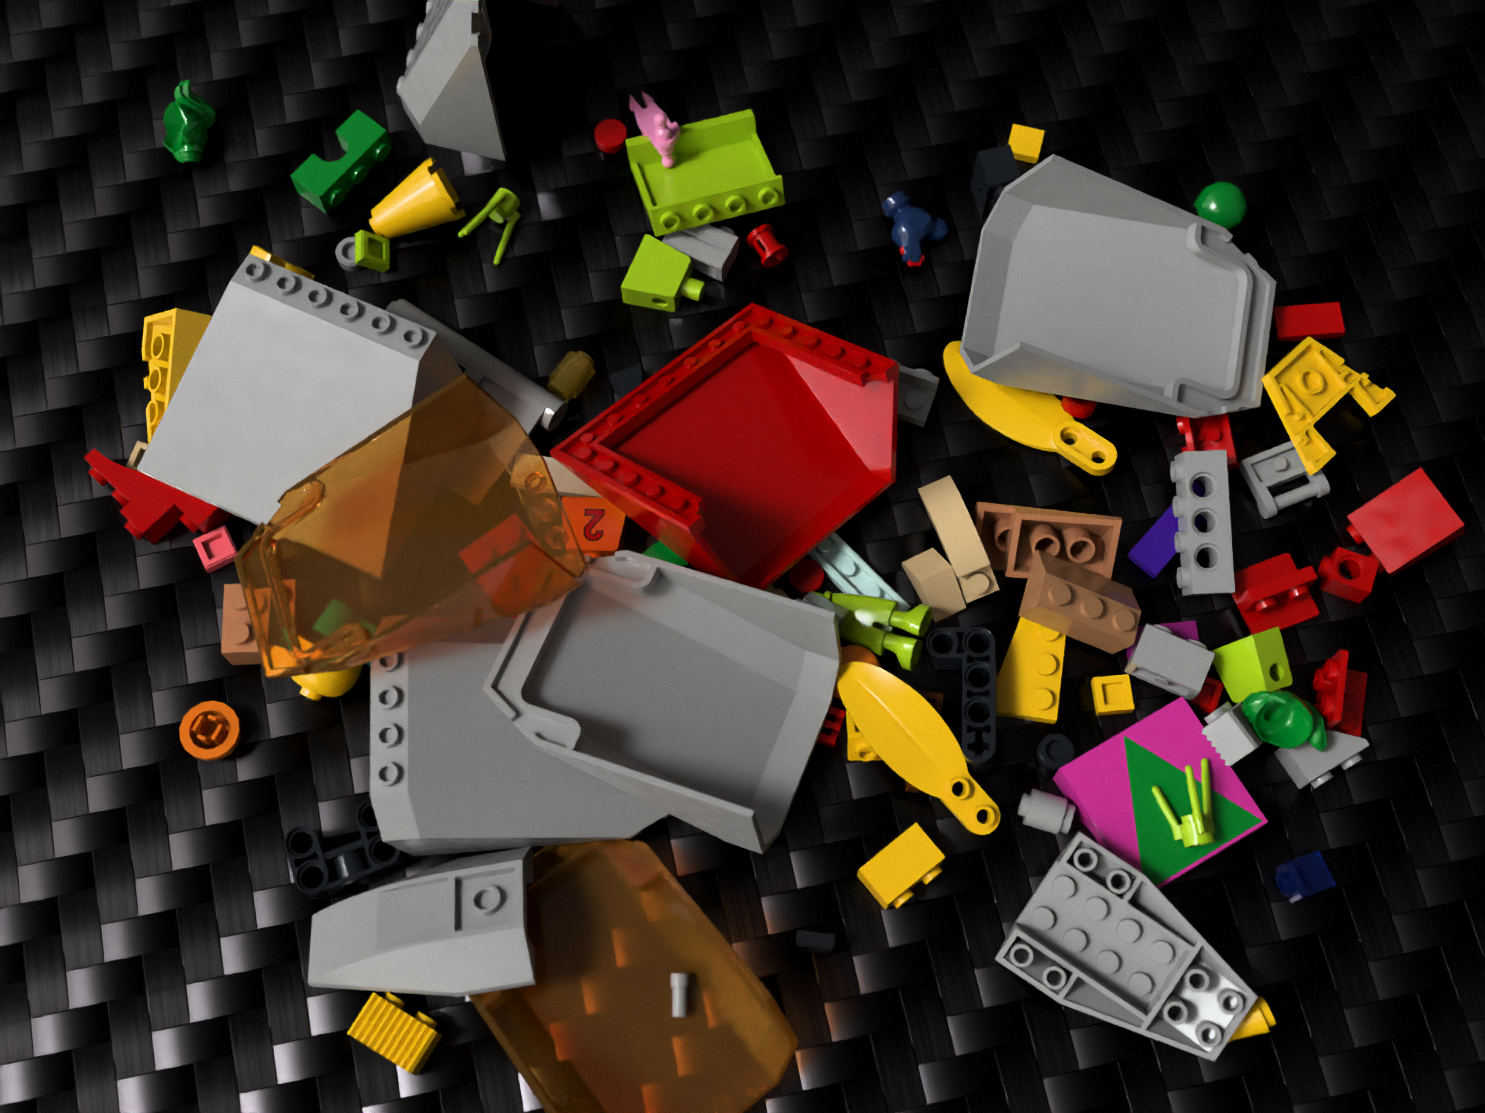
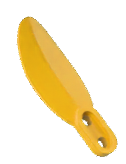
[943,341,1117,476]
[837,661,1000,835]

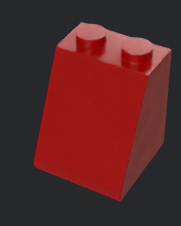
[1346,467,1465,577]

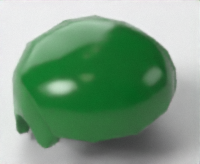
[1194,182,1247,231]

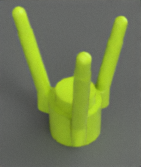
[458,188,521,265]
[1152,758,1216,848]

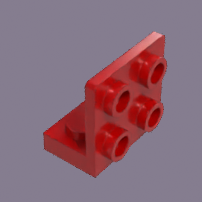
[1312,649,1367,738]

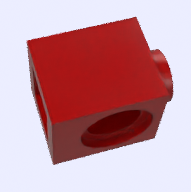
[1317,547,1380,604]

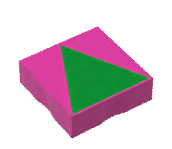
[1053,696,1268,890]

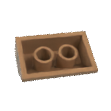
[1018,550,1141,654]

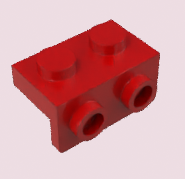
[1176,413,1239,470]

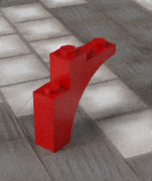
[84,448,234,545]

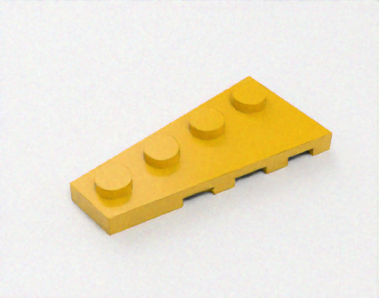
[983,617,1066,724]

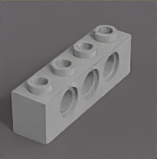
[1170,450,1235,596]

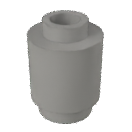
[1018,788,1075,835]

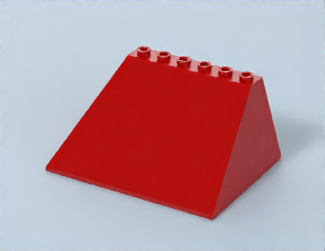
[550,303,899,591]

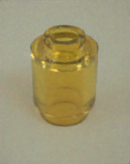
[547,351,596,402]

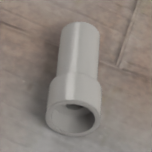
[670,973,690,1017]

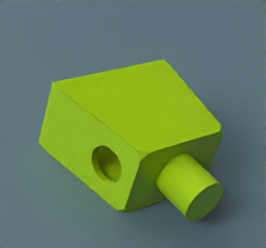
[621,234,706,312]
[1211,627,1293,704]

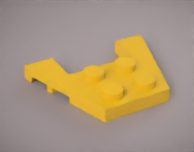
[1261,336,1396,476]

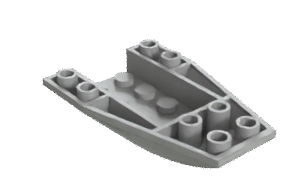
[995,831,1258,1062]
[308,846,536,997]

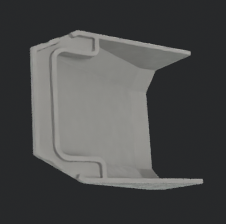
[397,0,559,161]
[960,154,1276,418]
[482,550,842,854]
[370,615,671,857]

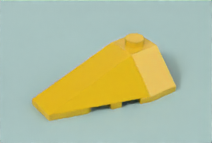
[142,308,212,444]

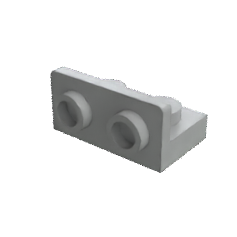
[889,358,939,427]

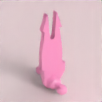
[630,91,681,168]

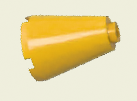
[369,157,465,239]

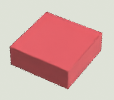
[193,525,241,573]

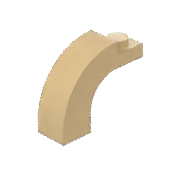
[918,475,1000,603]

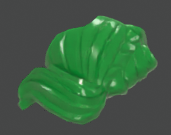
[163,79,216,163]
[1242,690,1327,752]

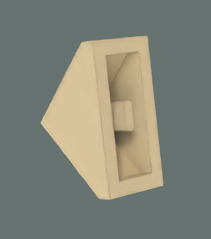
[902,548,966,624]

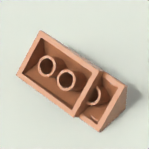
[970,502,1122,580]

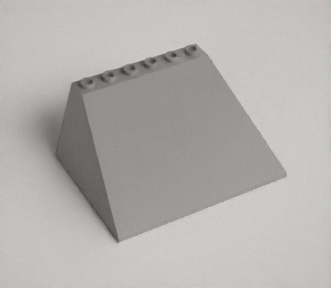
[137,253,486,581]

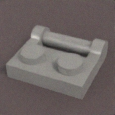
[1238,441,1330,519]

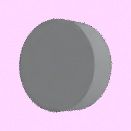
[336,237,365,272]

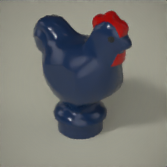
[882,190,949,267]

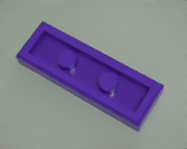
[1127,481,1206,579]

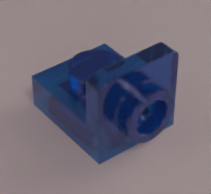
[1275,850,1336,903]

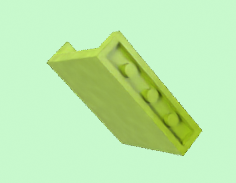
[625,109,785,237]

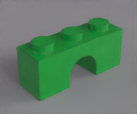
[291,109,392,214]

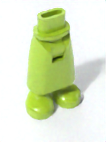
[810,591,933,671]

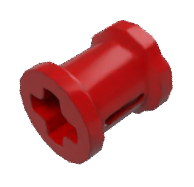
[747,224,789,269]

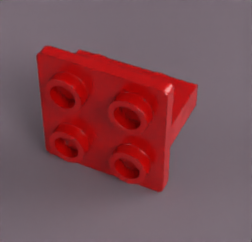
[1231,553,1319,635]

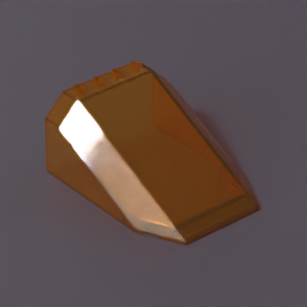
[234,373,589,679]
[468,839,799,1113]

